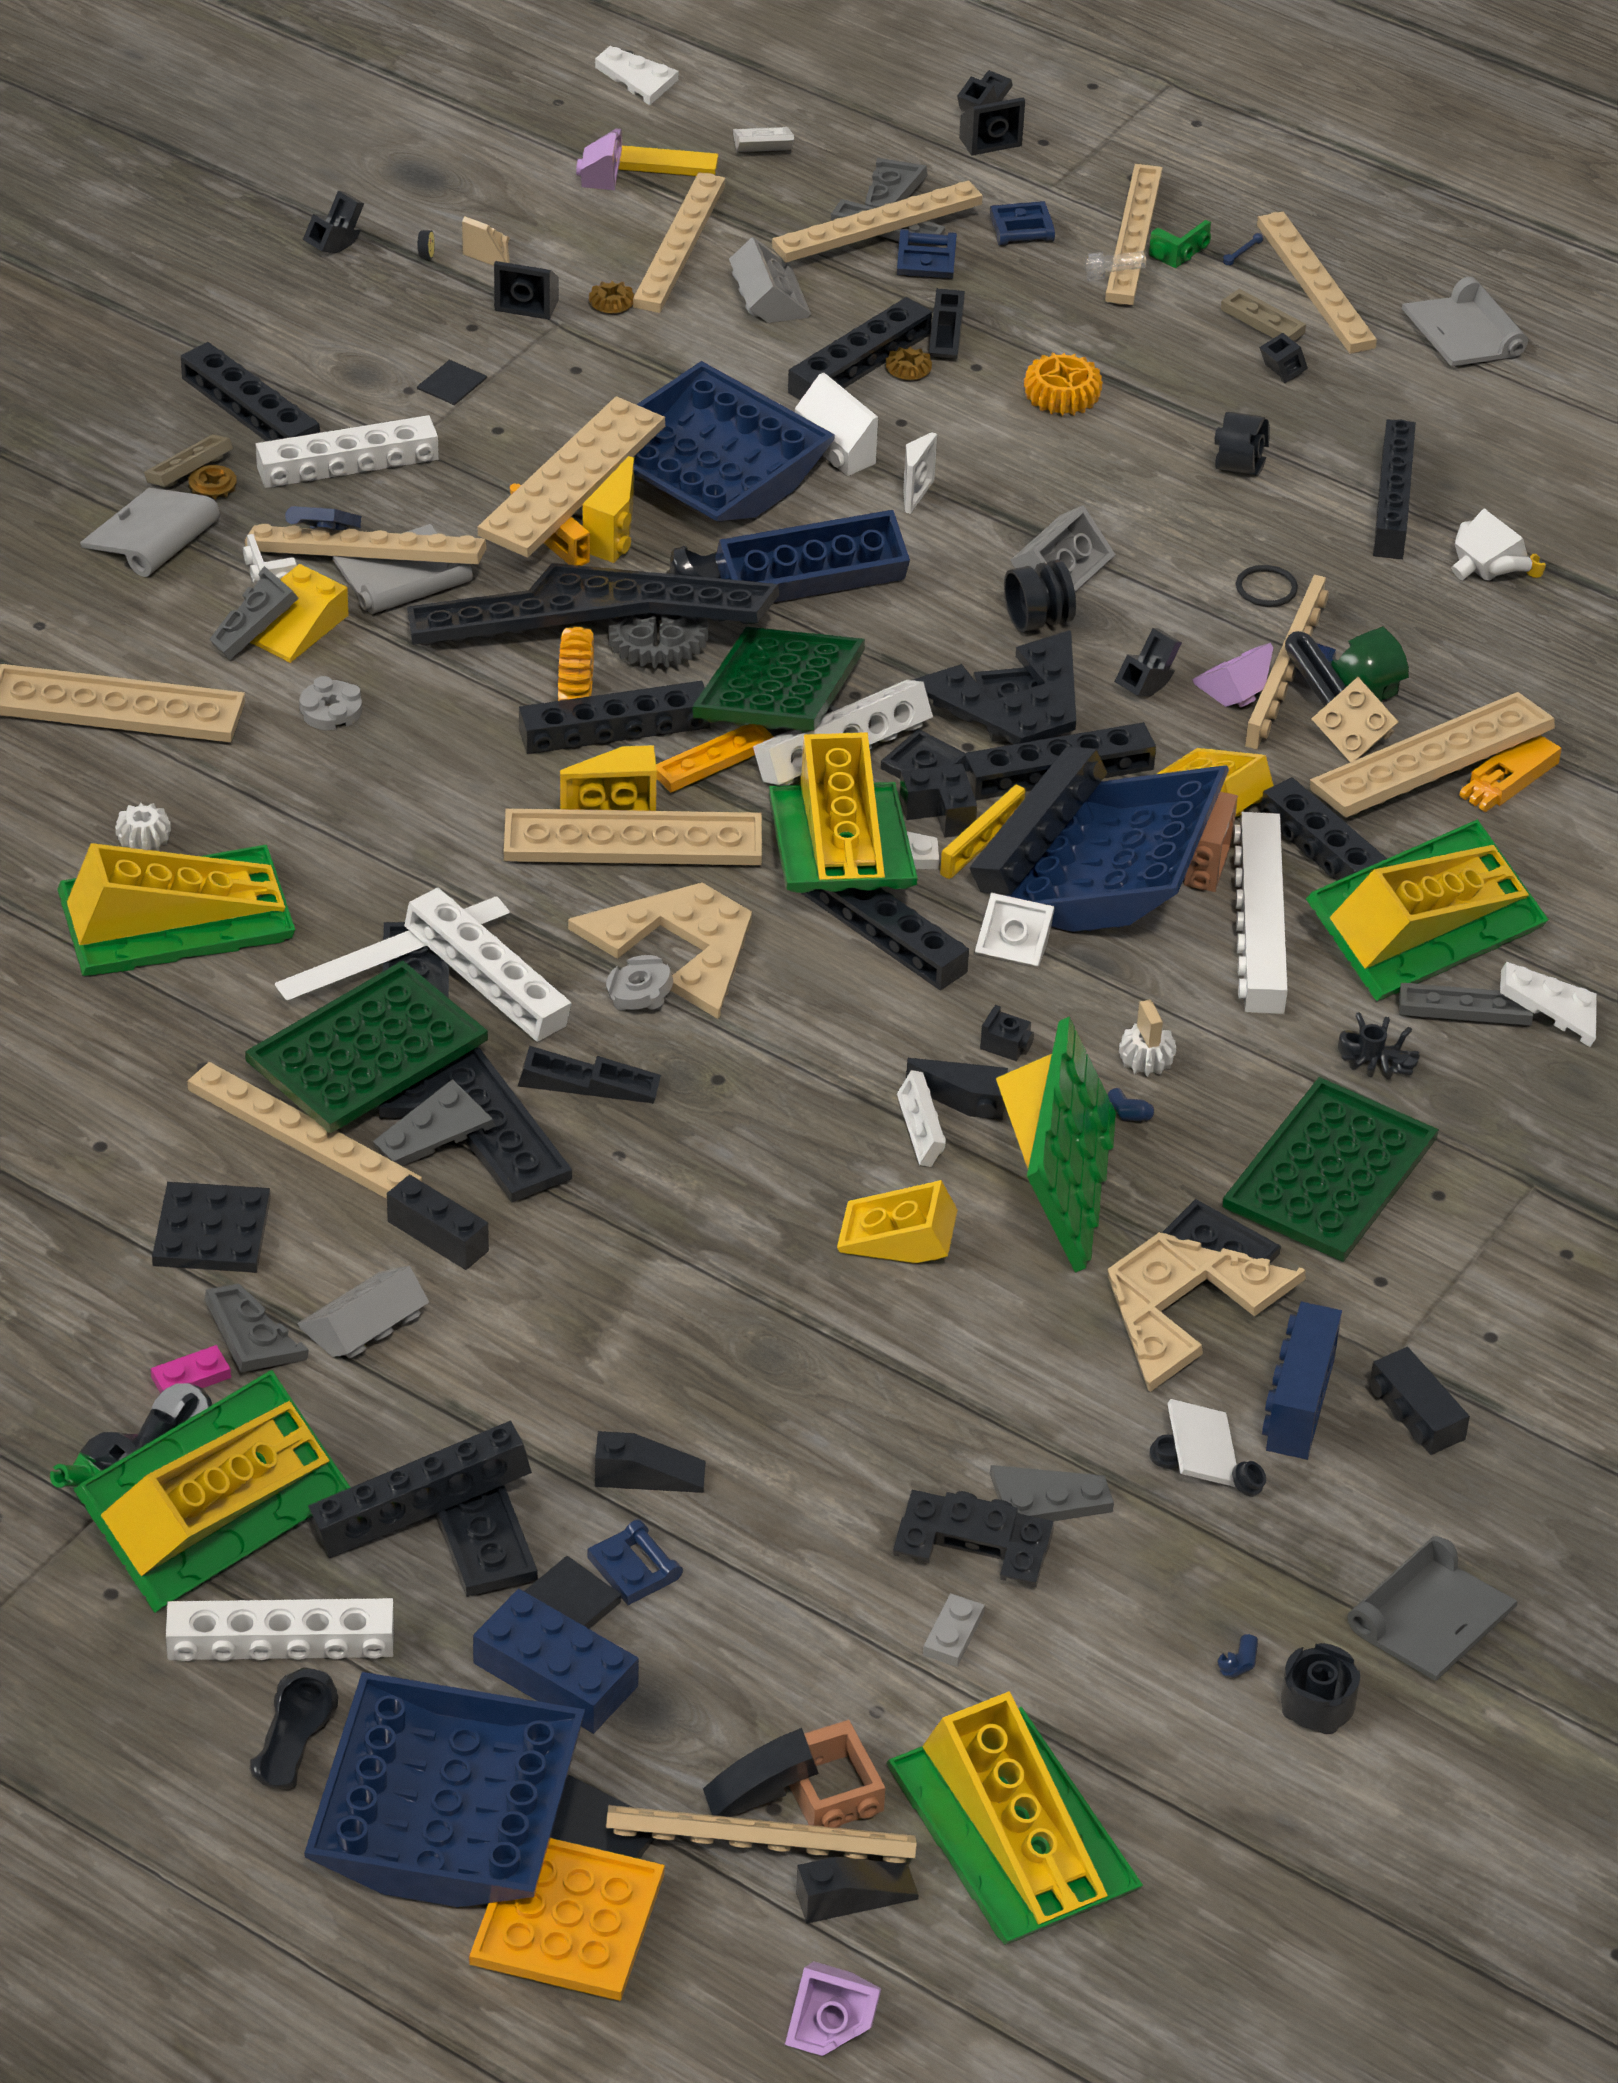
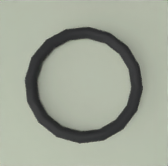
[1235,565,1298,607]

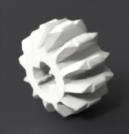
[115,802,171,851]
[1119,1023,1176,1077]

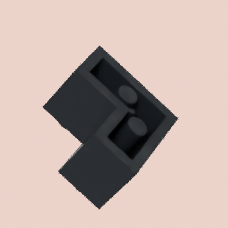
[899,764,977,838]

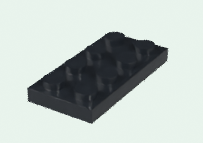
[436,1485,538,1597]

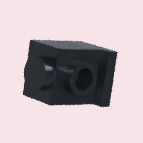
[1259,333,1308,384]
[980,1005,1034,1062]

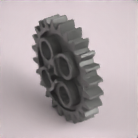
[609,613,709,668]

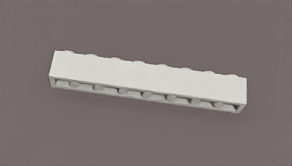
[1233,812,1287,1014]

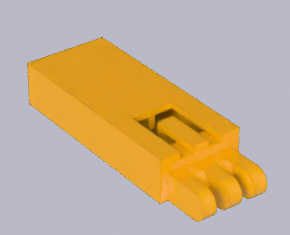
[510,483,590,566]
[1459,735,1562,812]

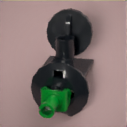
[50,1383,212,1503]

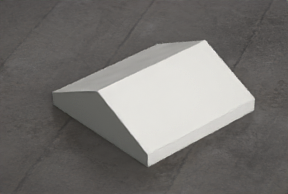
[733,127,794,152]
[903,432,937,514]
[975,893,1054,968]

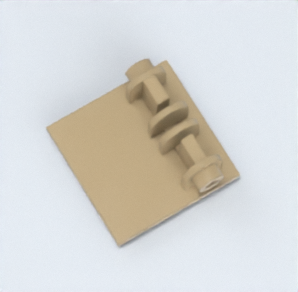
[1311,677,1399,762]

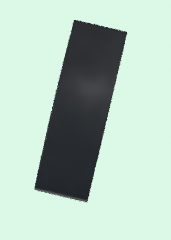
[929,288,965,358]
[703,1728,819,1817]

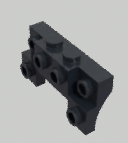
[893,1489,1054,1588]

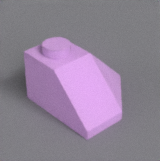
[576,128,622,190]
[1192,642,1273,707]
[785,1961,881,2056]

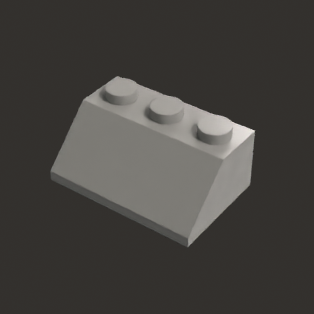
[729,237,811,323]
[1010,505,1116,591]
[297,1265,429,1358]

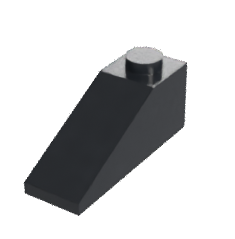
[906,1057,1008,1120]
[595,1431,706,1493]
[796,1857,919,1924]

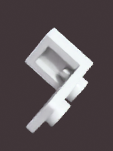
[243,534,297,583]

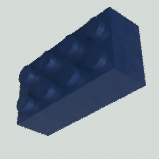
[1262,1301,1342,1460]
[473,1588,639,1734]

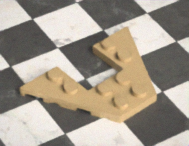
[568,883,752,1019]
[1108,1232,1306,1392]

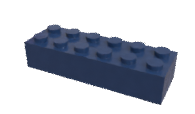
[715,510,910,602]

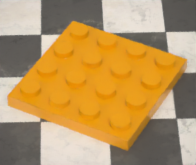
[469,1838,665,2001]

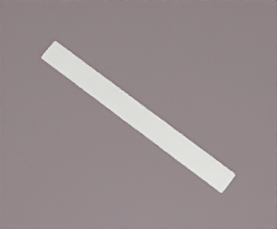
[275,897,510,1000]

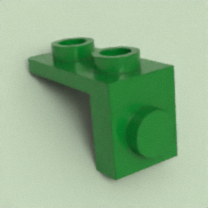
[1149,220,1211,268]

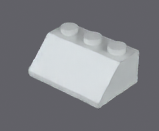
[795,373,878,476]

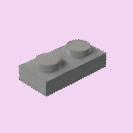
[923,1593,985,1667]

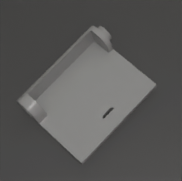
[1401,277,1528,366]
[80,488,220,577]
[333,524,473,614]

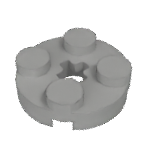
[299,676,362,730]
[606,955,673,1010]

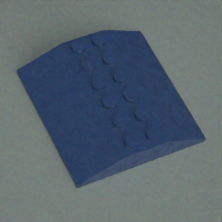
[633,361,835,521]
[1006,765,1229,932]
[304,1672,585,1907]

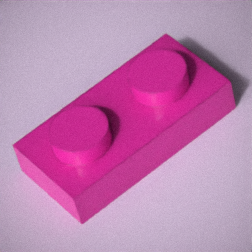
[151,1345,231,1394]

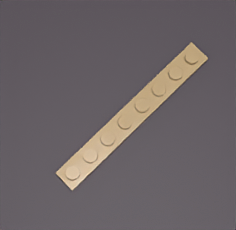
[1105,164,1162,305]
[633,172,725,313]
[772,181,983,263]
[1257,211,1377,354]
[245,524,486,564]
[1245,575,1329,749]
[187,1062,422,1199]
[606,1805,917,1863]

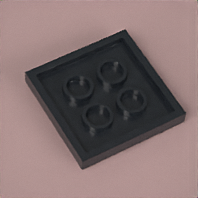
[152,1181,271,1273]

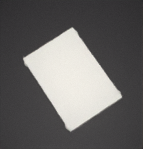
[1167,1399,1237,1487]

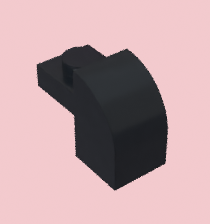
[957,70,1013,112]
[303,191,365,253]
[1114,628,1182,697]

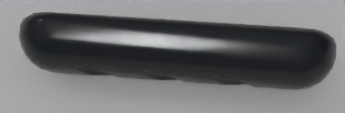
[1285,631,1346,707]

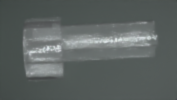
[1085,251,1146,281]

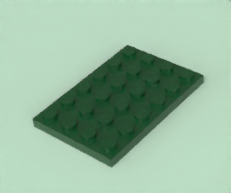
[693,626,865,732]
[245,960,488,1134]
[1222,1077,1439,1262]

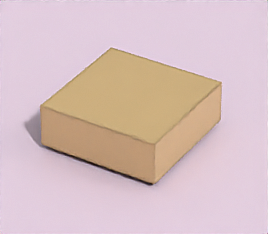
[1137,1000,1163,1048]

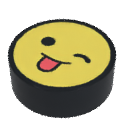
[417,230,435,259]

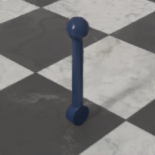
[1223,233,1264,265]

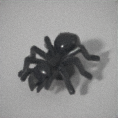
[1338,1012,1420,1079]

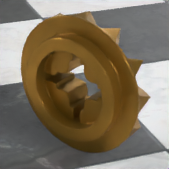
[589,280,635,313]
[886,346,932,380]
[189,465,237,500]

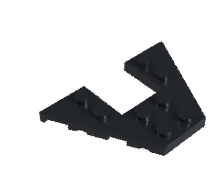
[912,630,1076,744]

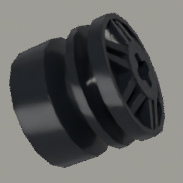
[1004,559,1076,632]

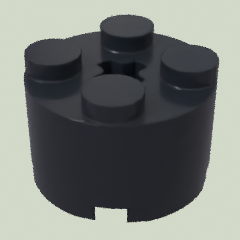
[1214,412,1270,475]
[1281,1643,1360,1734]

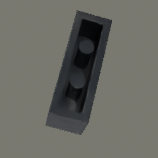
[387,1174,489,1270]
[1369,1346,1470,1455]

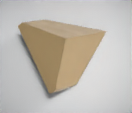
[462,216,510,266]

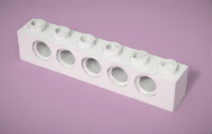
[256,415,439,488]
[753,680,933,786]
[404,887,571,1042]
[166,1598,394,1661]

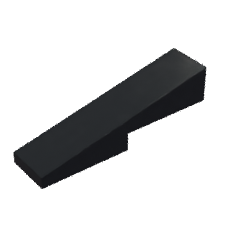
[517,1045,661,1104]

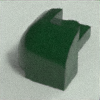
[1331,626,1409,703]

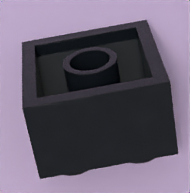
[959,97,1025,156]
[494,261,559,320]

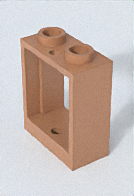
[1184,792,1238,892]
[788,1720,885,1828]

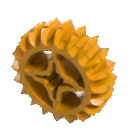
[1024,352,1103,416]
[558,627,594,701]

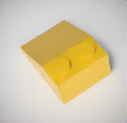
[583,456,634,563]
[250,564,349,663]
[560,745,657,811]
[1157,748,1274,817]
[837,1180,958,1263]

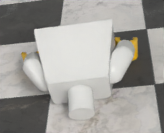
[1451,509,1546,580]

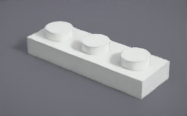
[897,1070,946,1167]

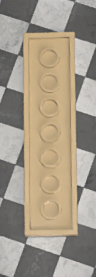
[478,396,665,558]
[0,664,245,742]
[1310,692,1555,817]
[504,809,762,865]

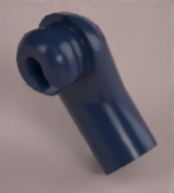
[1107,1088,1154,1122]
[1217,1634,1258,1678]

